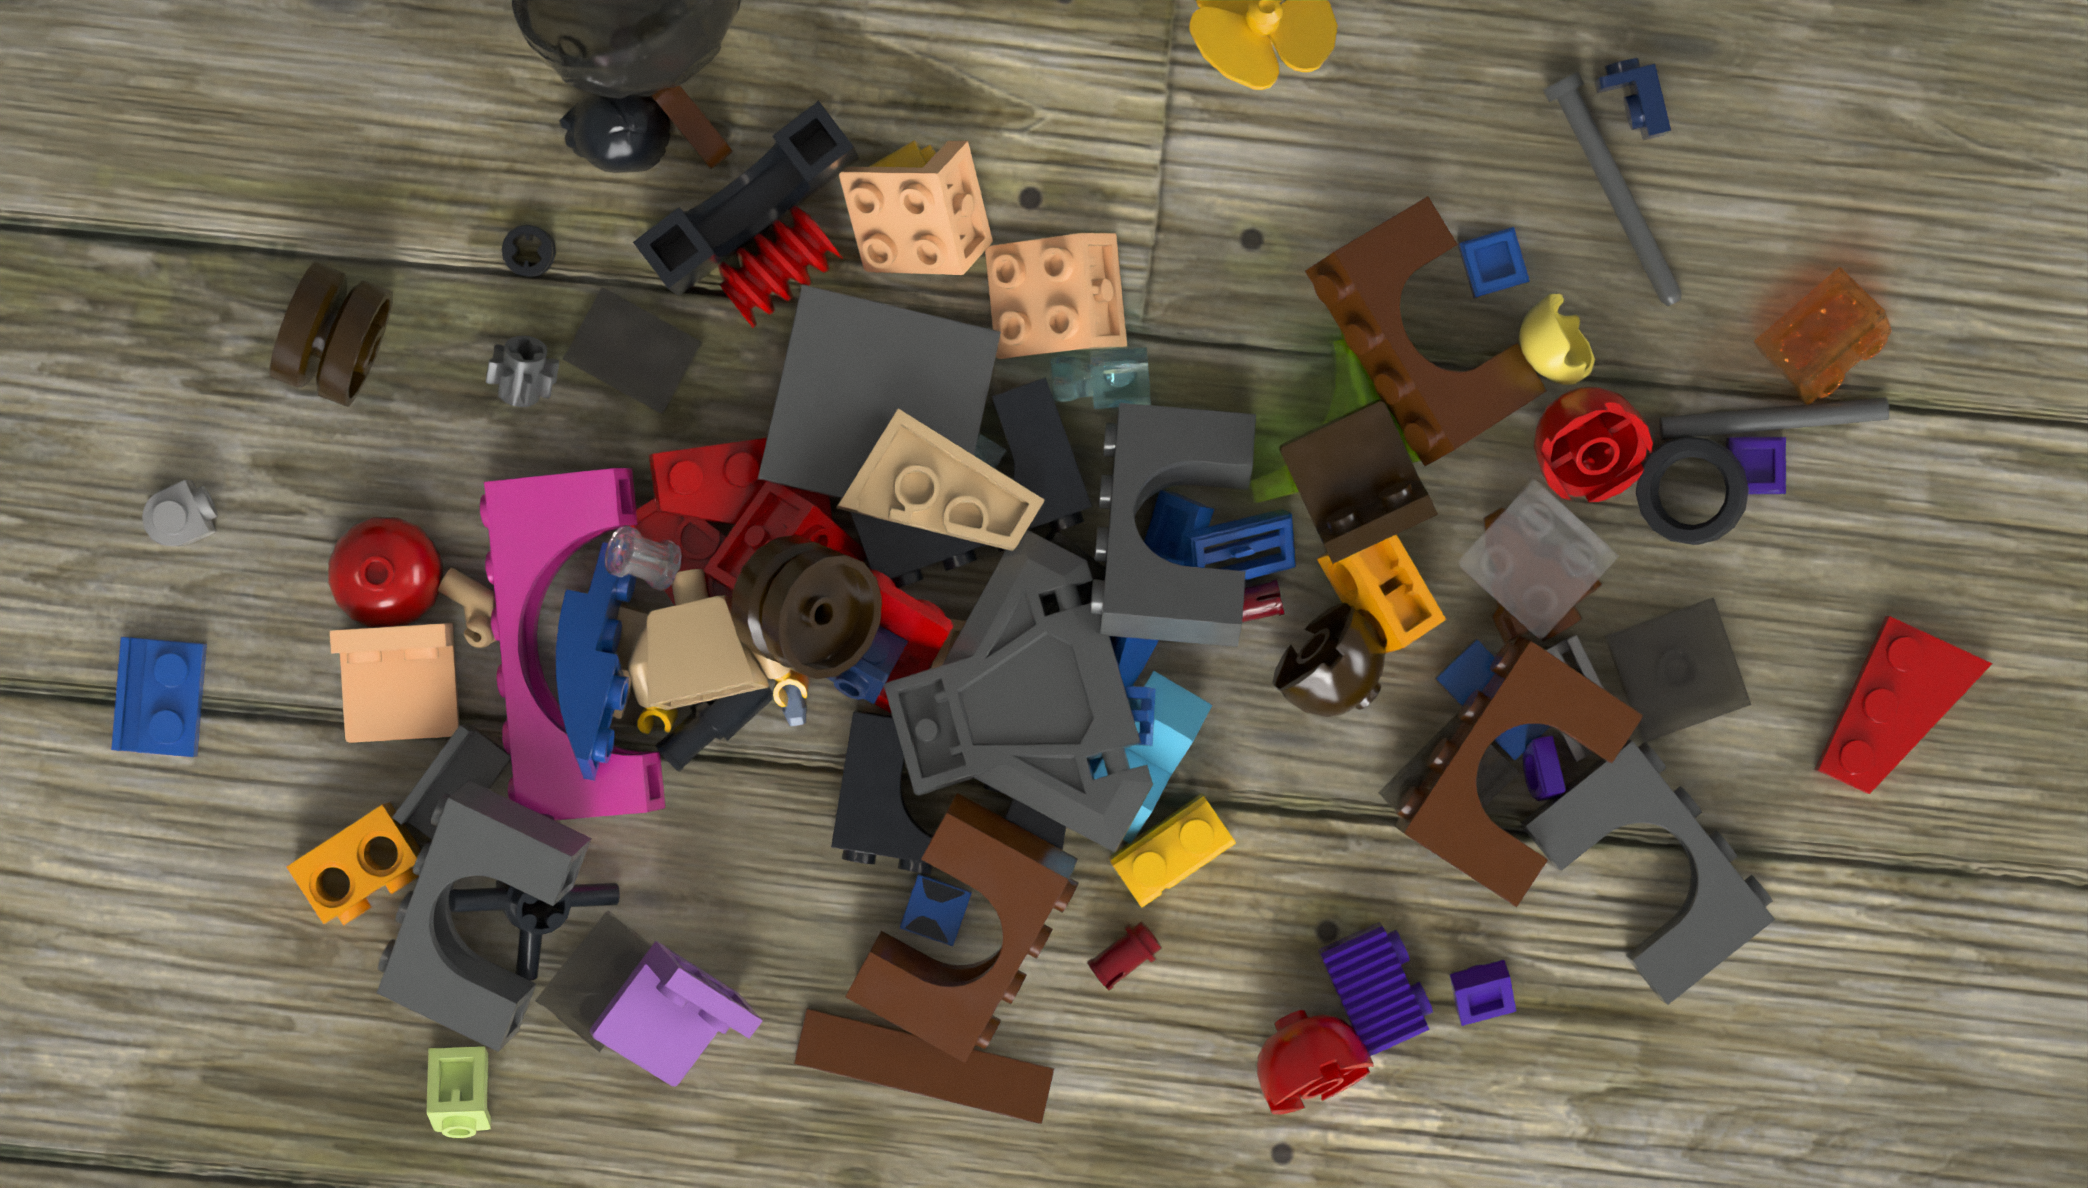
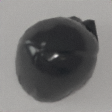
[559,86,670,173]

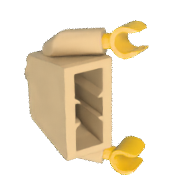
[627,569,809,734]

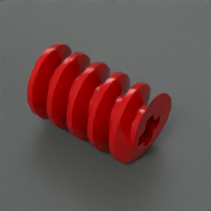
[717,206,843,328]

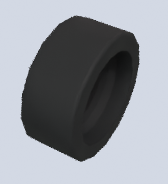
[1636,436,1749,545]

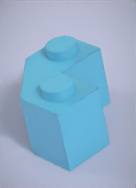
[1089,670,1212,844]

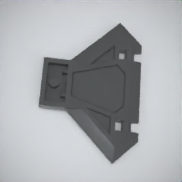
[884,530,1153,853]

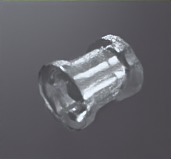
[605,525,682,591]

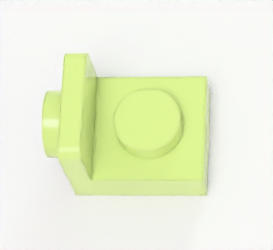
[427,1046,491,1138]

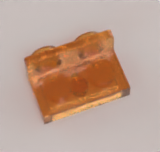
[1754,266,1892,404]

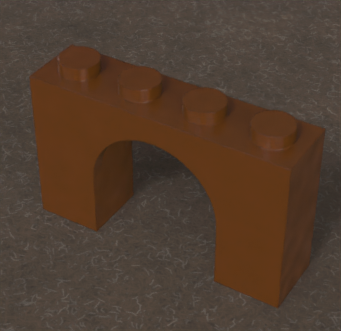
[1305,196,1547,467]
[1394,636,1643,908]
[845,793,1079,1063]

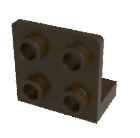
[1279,399,1438,564]

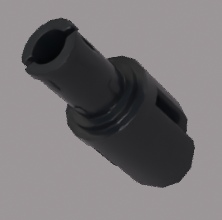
[655,687,773,772]

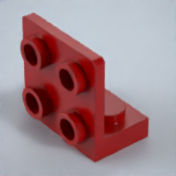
[703,481,867,592]

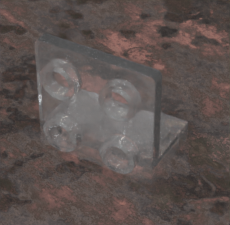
[1459,476,1619,638]

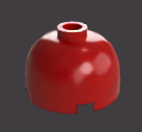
[1533,387,1653,503]
[328,517,443,628]
[1257,1010,1374,1115]

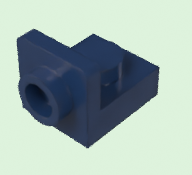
[1594,58,1671,141]
[827,625,908,704]

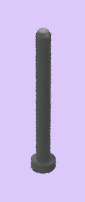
[1543,72,1681,306]

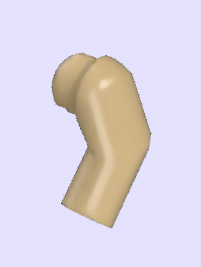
[438,567,496,648]

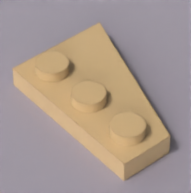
[836,409,1045,551]

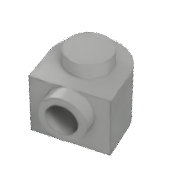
[142,480,218,546]

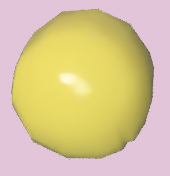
[1519,294,1595,385]

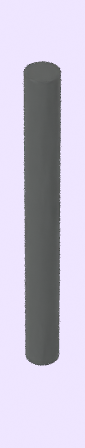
[1659,397,1889,440]

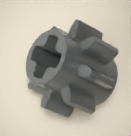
[486,336,559,407]

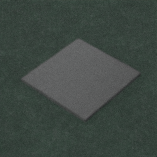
[758,284,1001,499]

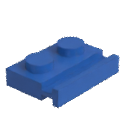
[111,637,207,757]

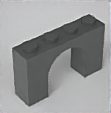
[1090,403,1256,647]
[1520,740,1775,1005]
[377,780,592,1052]

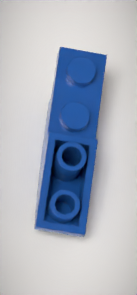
[556,542,636,781]

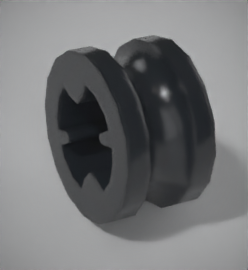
[502,225,556,277]

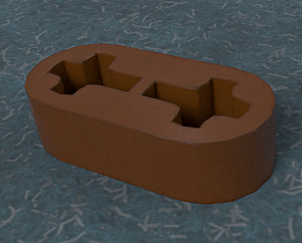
[643,67,733,169]

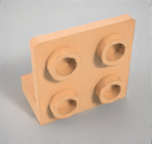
[839,141,993,275]
[985,233,1127,359]
[330,623,460,743]

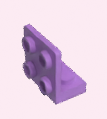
[590,941,763,1086]

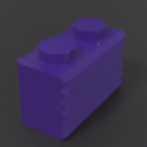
[1318,922,1433,1056]

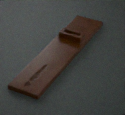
[794,1008,1055,1124]

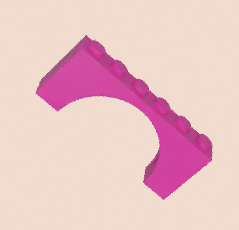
[480,468,666,820]

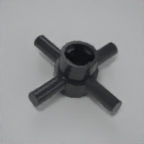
[449,814,620,981]

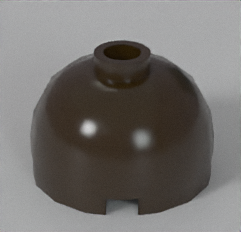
[1272,603,1386,717]

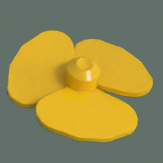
[1189,0,1338,90]

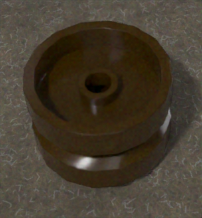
[270,261,393,407]
[731,535,882,679]

